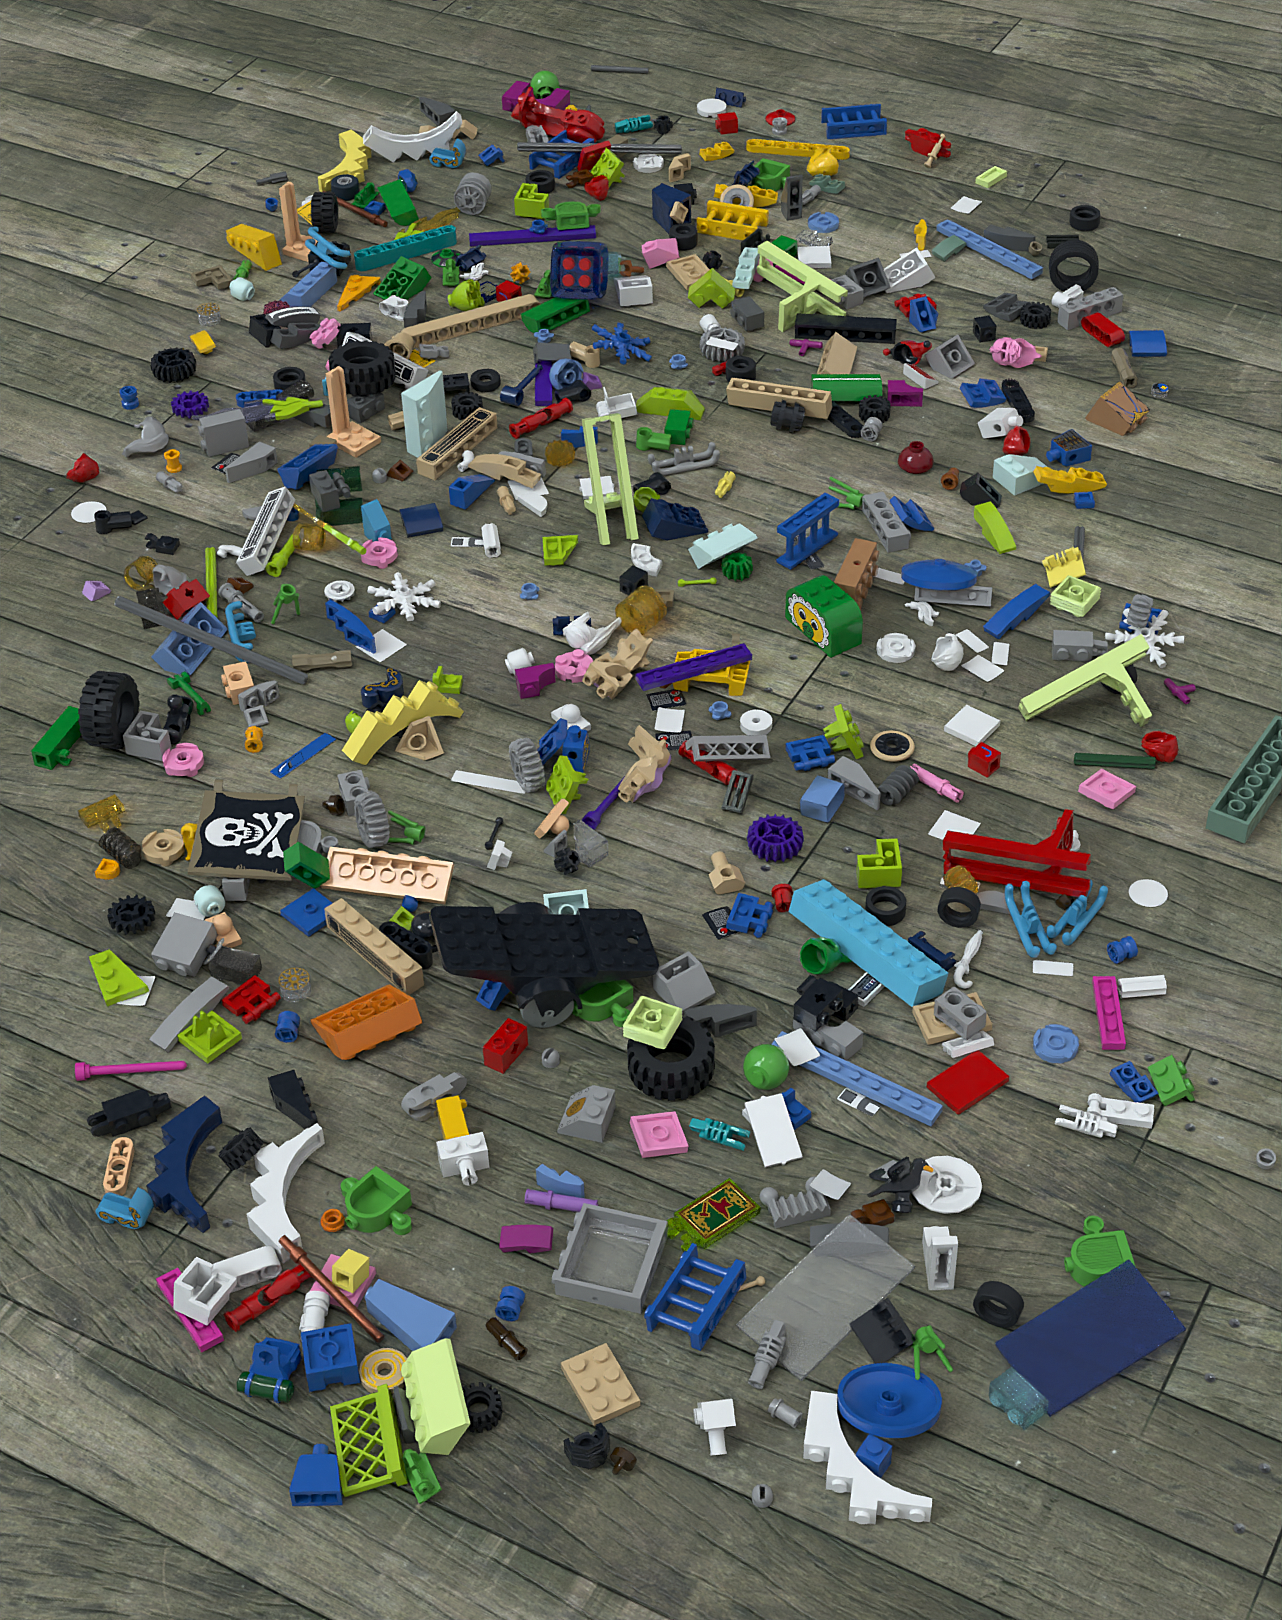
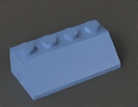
[275,262,337,308]
[151,602,228,676]

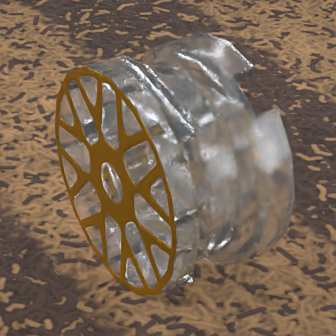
[197,303,221,326]
[279,968,311,1002]

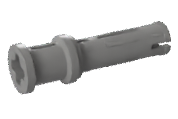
[218,583,264,623]

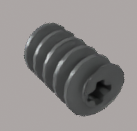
[877,765,919,805]

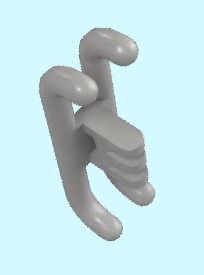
[647,442,720,476]

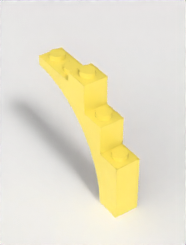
[318,130,372,192]
[342,680,464,765]

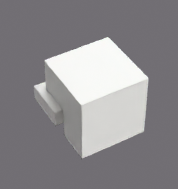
[173,1257,237,1326]

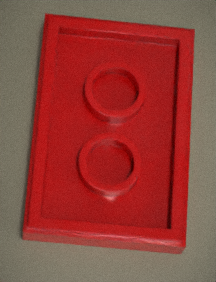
[926,1050,1010,1115]

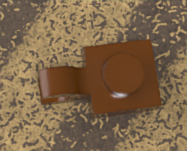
[566,169,594,188]
[850,1199,895,1226]

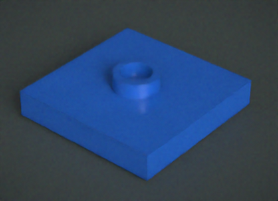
[280,888,333,937]

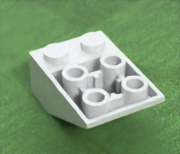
[614,275,653,307]

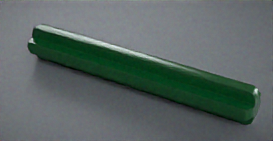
[1074,752,1156,769]

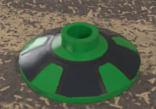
[431,248,462,268]

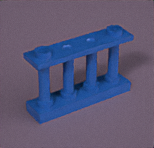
[821,104,887,139]
[529,130,594,179]
[776,493,839,570]
[644,1243,747,1351]

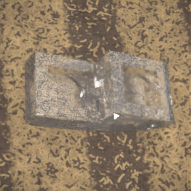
[796,230,833,246]

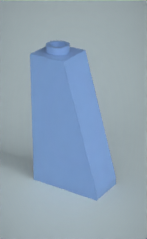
[365,1279,457,1351]

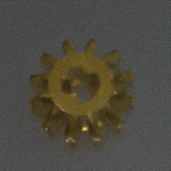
[545,439,575,467]
[943,865,979,894]

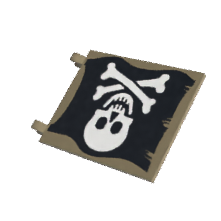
[188,779,305,881]

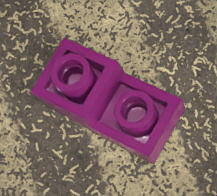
[499,1224,554,1254]

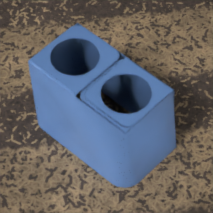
[800,775,845,823]

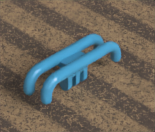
[305,227,350,269]
[225,601,256,663]
[1047,879,1108,946]
[1004,881,1057,958]

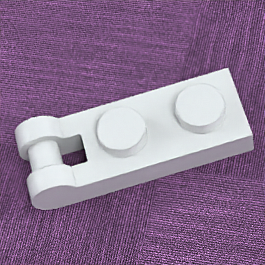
[1087,1093,1154,1129]

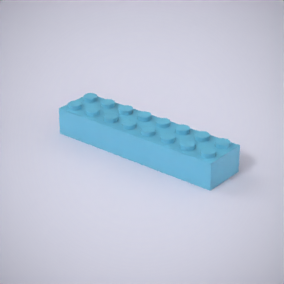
[789,879,948,1007]

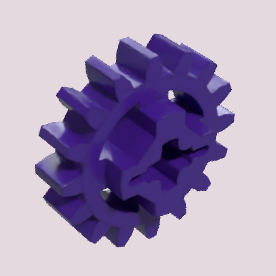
[171,390,209,419]

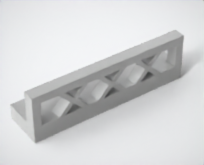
[914,586,992,607]
[685,735,770,761]

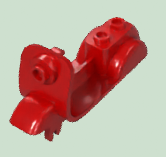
[511,86,605,143]

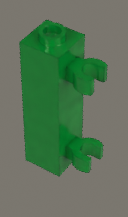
[31,706,81,770]

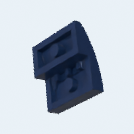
[399,503,443,538]

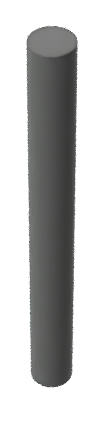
[591,65,649,74]

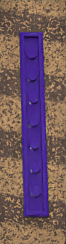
[469,225,596,247]

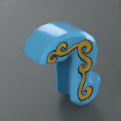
[429,138,466,168]
[95,1187,154,1229]

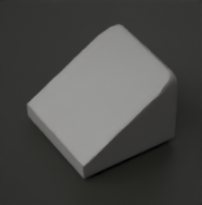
[243,705,269,727]
[543,830,568,858]

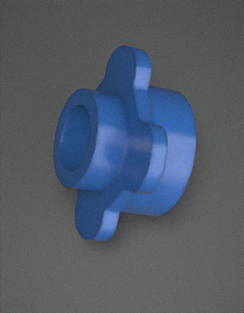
[530,220,548,234]

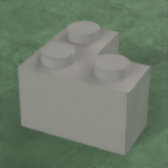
[123,710,172,761]

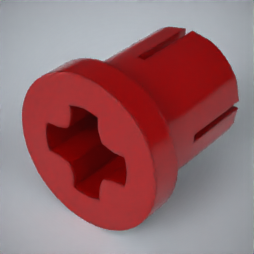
[771,884,793,912]

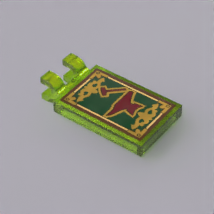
[667,1178,761,1251]

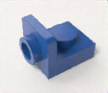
[478,144,505,166]
[782,1088,811,1130]

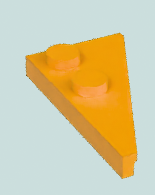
[337,275,381,312]

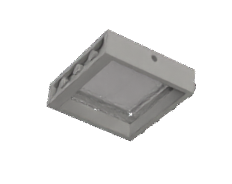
[552,1203,668,1314]

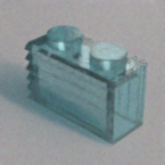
[988,1367,1049,1430]

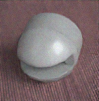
[372,468,387,483]
[541,1048,560,1068]
[1256,1148,1276,1170]
[752,1484,773,1508]

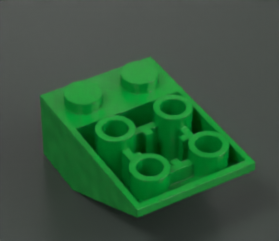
[373,256,432,300]

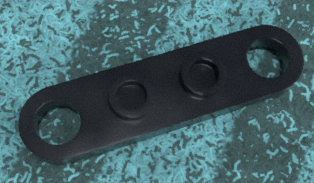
[1001,378,1035,423]
[827,401,864,438]

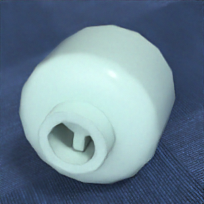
[229,277,255,301]
[194,885,225,917]

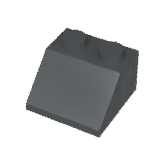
[845,257,891,298]

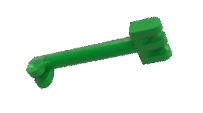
[167,671,211,716]

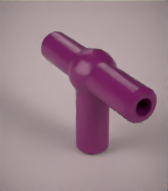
[789,339,823,356]
[1164,678,1196,705]

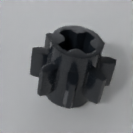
[654,115,673,134]
[702,250,723,270]
[554,847,580,875]

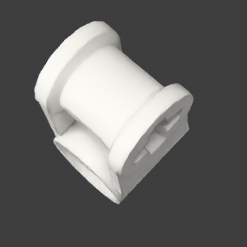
[379,295,409,321]

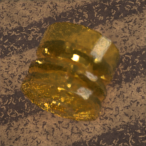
[615,586,667,635]

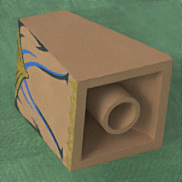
[1085,382,1150,436]

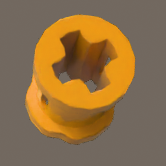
[164,449,182,473]
[245,726,263,753]

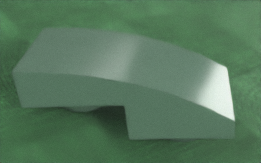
[809,174,846,194]
[932,235,966,262]

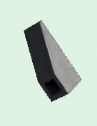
[267,1070,318,1129]

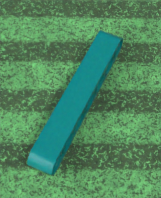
[354,225,457,272]

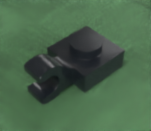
[145,533,180,555]

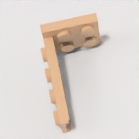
[279,181,318,262]
[325,366,381,458]

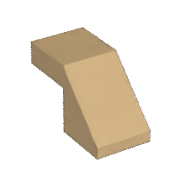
[452,120,478,140]
[669,153,691,183]

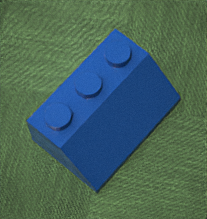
[277,444,338,490]

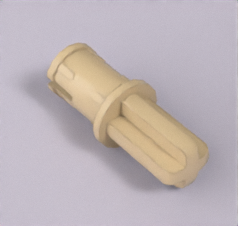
[497,486,516,515]

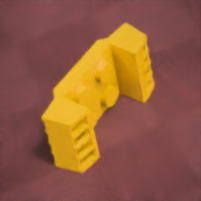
[673,649,751,696]

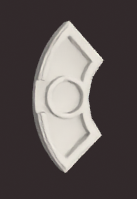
[631,543,662,577]

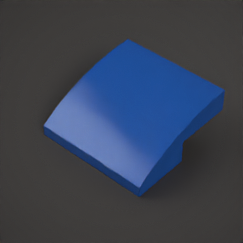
[1129,330,1167,357]
[960,378,1006,408]
[889,496,935,531]
[537,718,568,765]

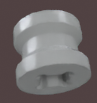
[772,117,787,135]

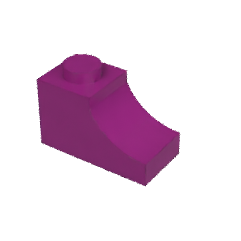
[887,380,923,407]
[515,663,556,699]

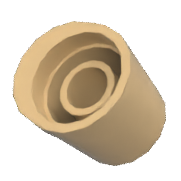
[384,332,414,360]

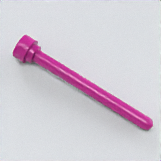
[75,1061,187,1081]

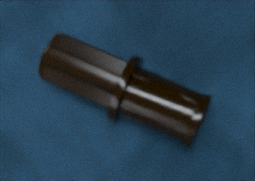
[485,1317,528,1361]

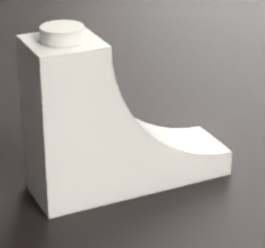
[922,1226,958,1290]

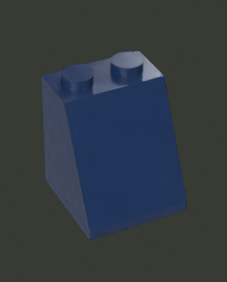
[652,183,691,234]

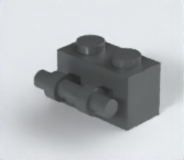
[309,470,351,512]

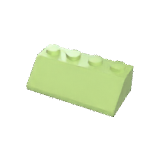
[401,1338,470,1455]

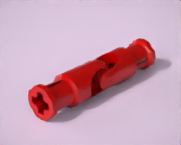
[509,398,573,439]
[678,740,747,793]
[223,1264,313,1332]

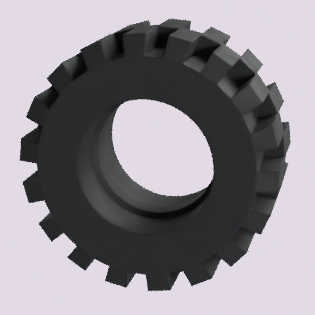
[311,192,338,233]

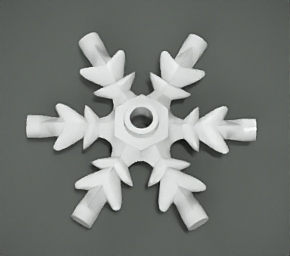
[367,572,441,621]
[1105,608,1184,668]

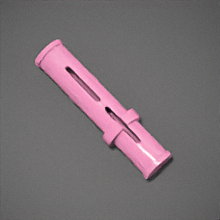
[910,763,964,803]

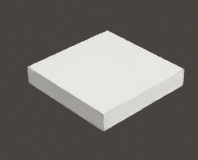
[797,246,831,269]
[944,705,1000,746]

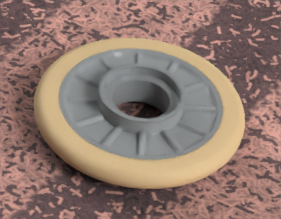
[720,185,754,207]

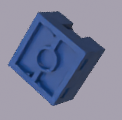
[301,1323,360,1392]

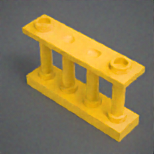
[697,200,769,240]

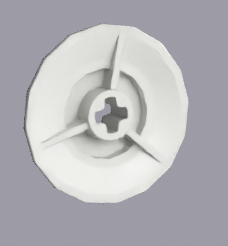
[912,1156,982,1214]

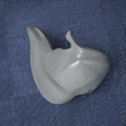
[122,416,169,458]
[153,565,191,614]

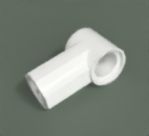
[1052,285,1084,308]

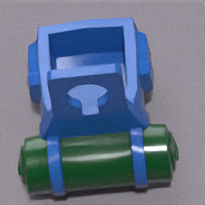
[237,1337,301,1403]

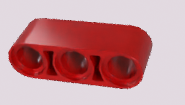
[1081,312,1125,347]

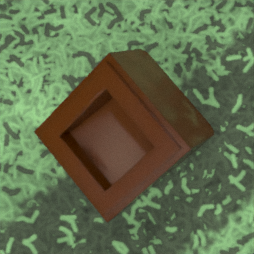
[387,459,413,482]
[227,577,254,594]

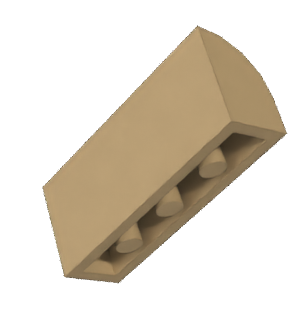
[817,332,857,374]

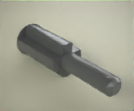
[256,171,288,184]

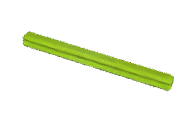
[205,547,218,619]

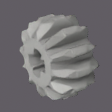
[1127,594,1153,628]

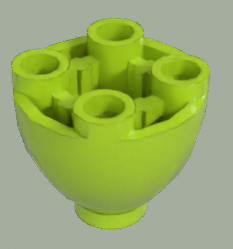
[448,279,484,311]

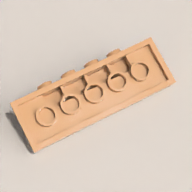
[321,847,454,904]

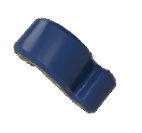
[361,668,404,708]

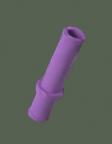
[524,1188,598,1212]

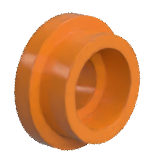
[321,1209,345,1232]

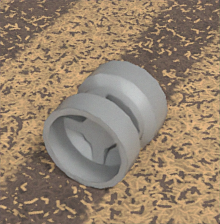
[861,417,883,441]

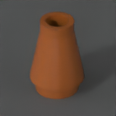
[941,467,959,490]

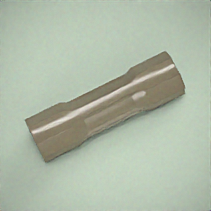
[1111,348,1138,388]
[292,650,352,671]

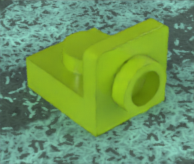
[432,666,463,694]

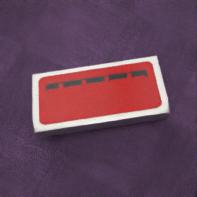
[903,363,938,389]

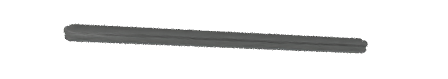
[517,142,682,154]
[115,596,308,685]

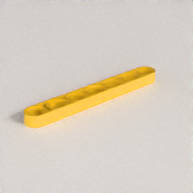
[746,139,850,160]

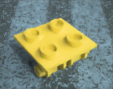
[1042,547,1086,588]

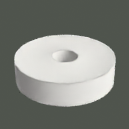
[740,710,772,735]

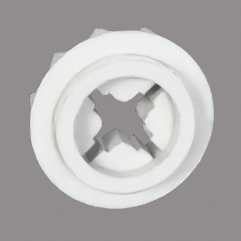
[324,581,355,602]

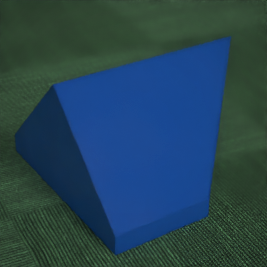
[909,296,939,333]

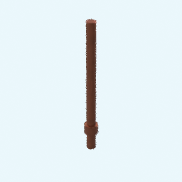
[323,191,388,227]
[278,1235,385,1343]

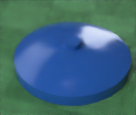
[901,559,977,590]
[837,1363,942,1438]

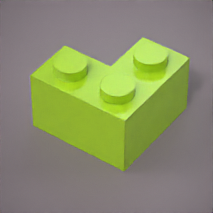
[514,183,549,219]
[687,268,735,309]
[856,838,902,888]

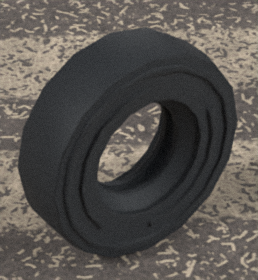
[470,368,501,392]

